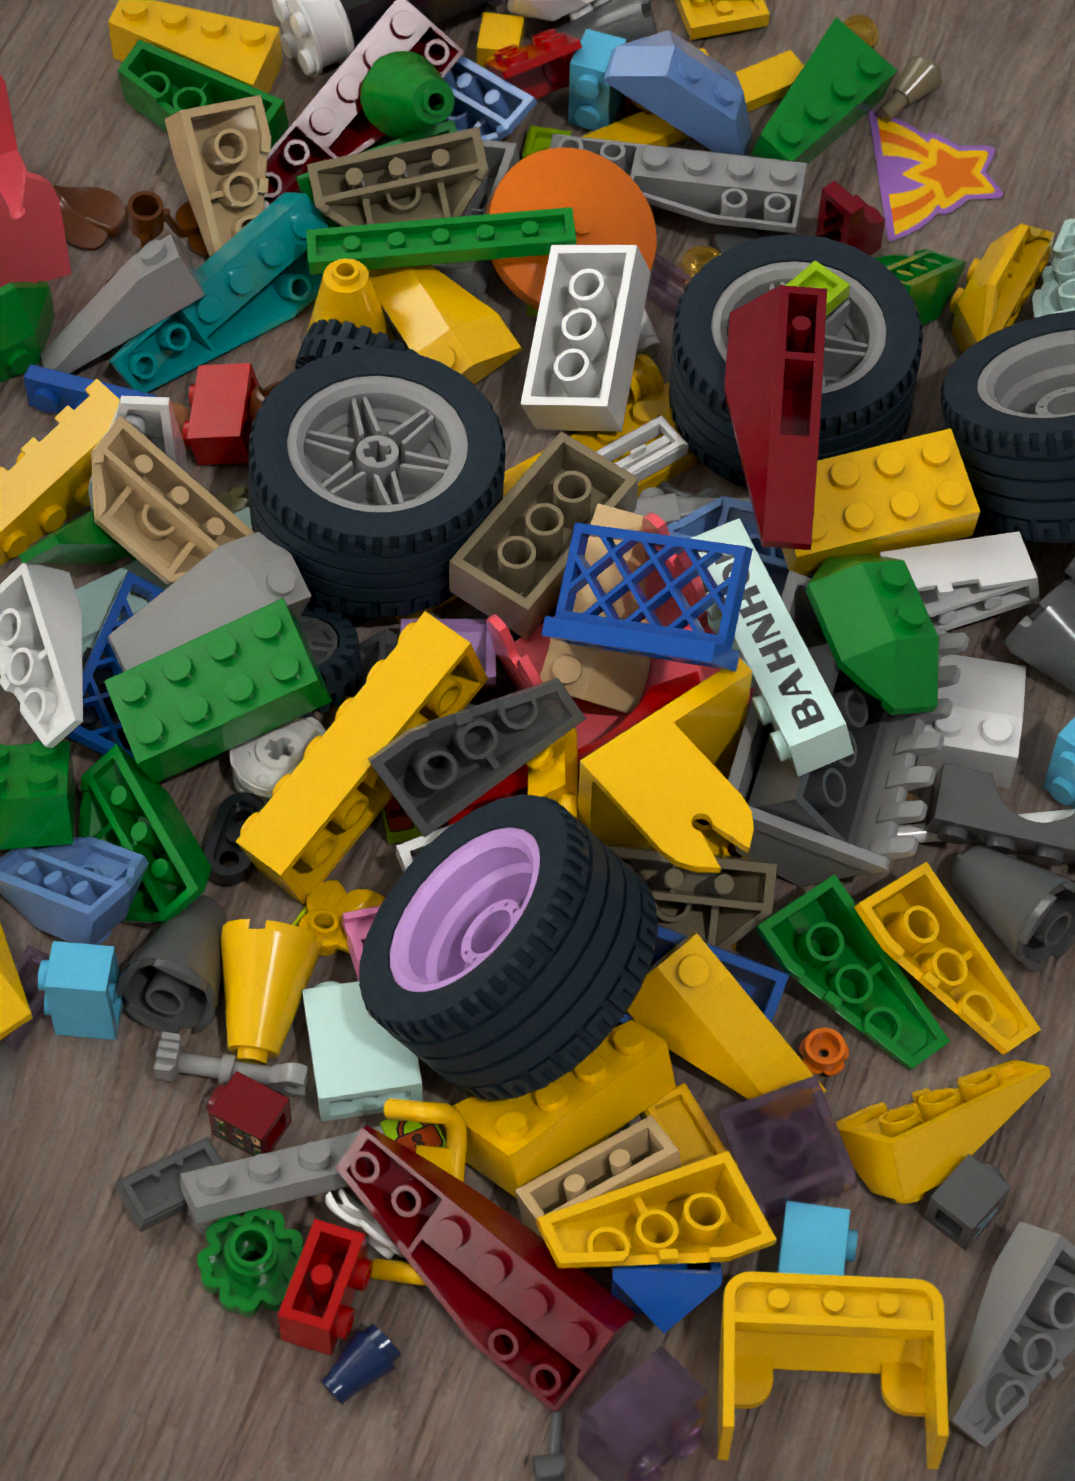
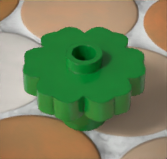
[197,1207,303,1317]

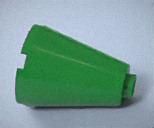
[360,51,454,138]

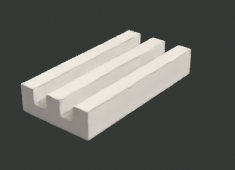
[596,415,688,482]

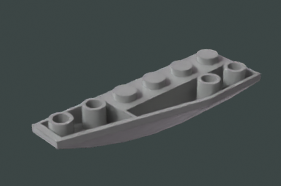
[550,134,807,233]

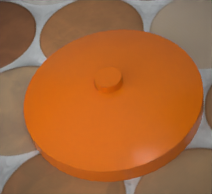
[486,147,657,311]

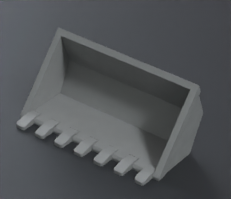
[728,570,969,887]

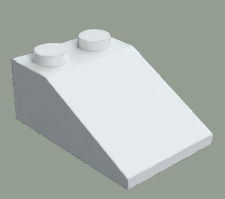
[915,654,1026,789]

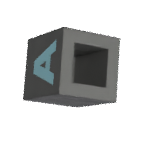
[924,1154,1011,1251]

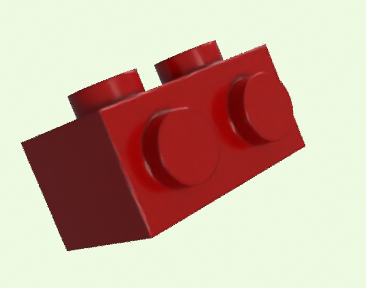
[183,363,260,465]
[278,1219,373,1356]

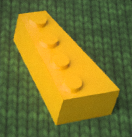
[0,379,120,566]

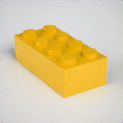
[781,428,980,577]

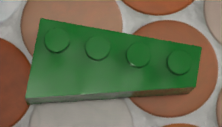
[750,17,898,165]
[117,40,289,148]

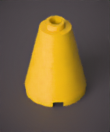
[307,259,393,341]
[220,919,322,1065]

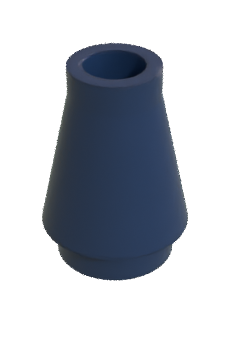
[320,1323,401,1405]

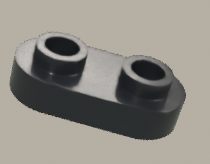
[204,792,265,886]

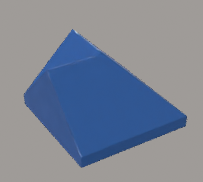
[611,1262,722,1333]

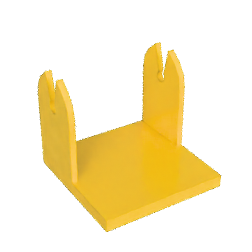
[577,658,754,950]

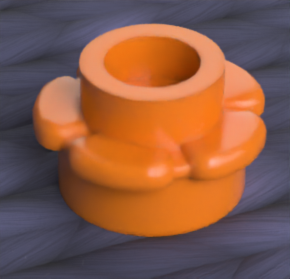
[799,1027,849,1076]

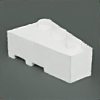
[880,531,1040,631]

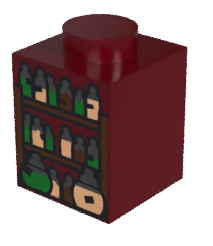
[207,1071,292,1156]

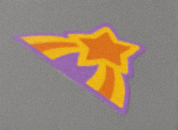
[869,110,1003,242]

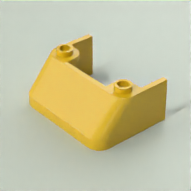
[717,1272,949,1470]

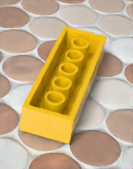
[236,611,488,905]

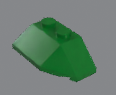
[873,249,966,326]
[0,281,55,383]
[805,554,939,715]
[79,744,212,924]

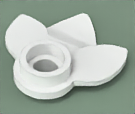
[325,1188,405,1259]

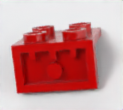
[484,29,582,99]

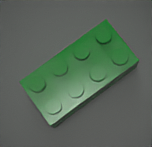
[104,598,332,784]
[0,740,76,850]

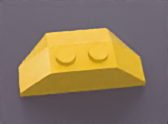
[949,223,1055,353]

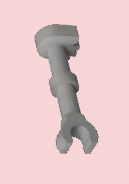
[153,1031,309,1098]

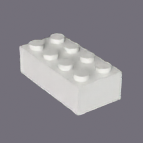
[520,245,651,432]

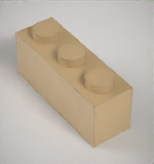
[515,1115,681,1240]

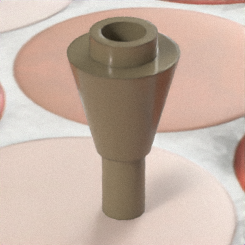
[878,56,942,122]

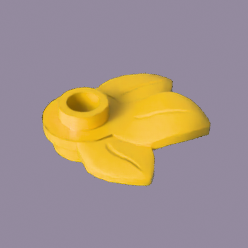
[298,880,385,956]

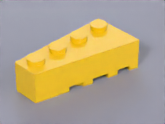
[108,0,283,94]
[453,1020,676,1198]

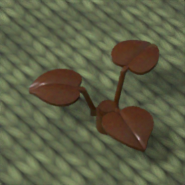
[53,185,210,286]

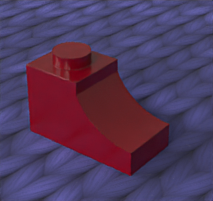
[816,181,885,255]

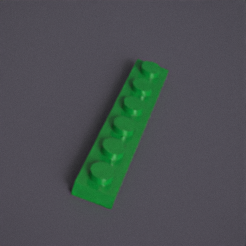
[306,207,576,275]

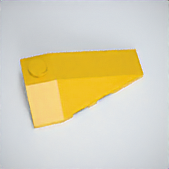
[368,265,523,385]
[627,930,827,1123]
[827,1059,1051,1204]
[536,1151,777,1268]

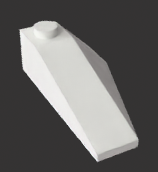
[0,563,83,748]

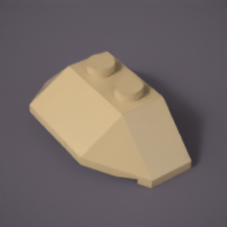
[91,416,255,585]

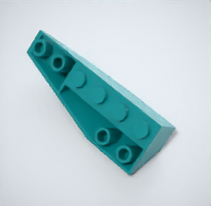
[109,192,330,393]

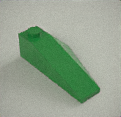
[19,509,138,564]
[755,874,951,1070]

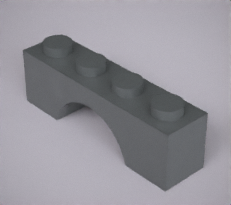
[924,762,1075,866]

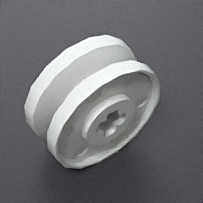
[229,717,326,805]

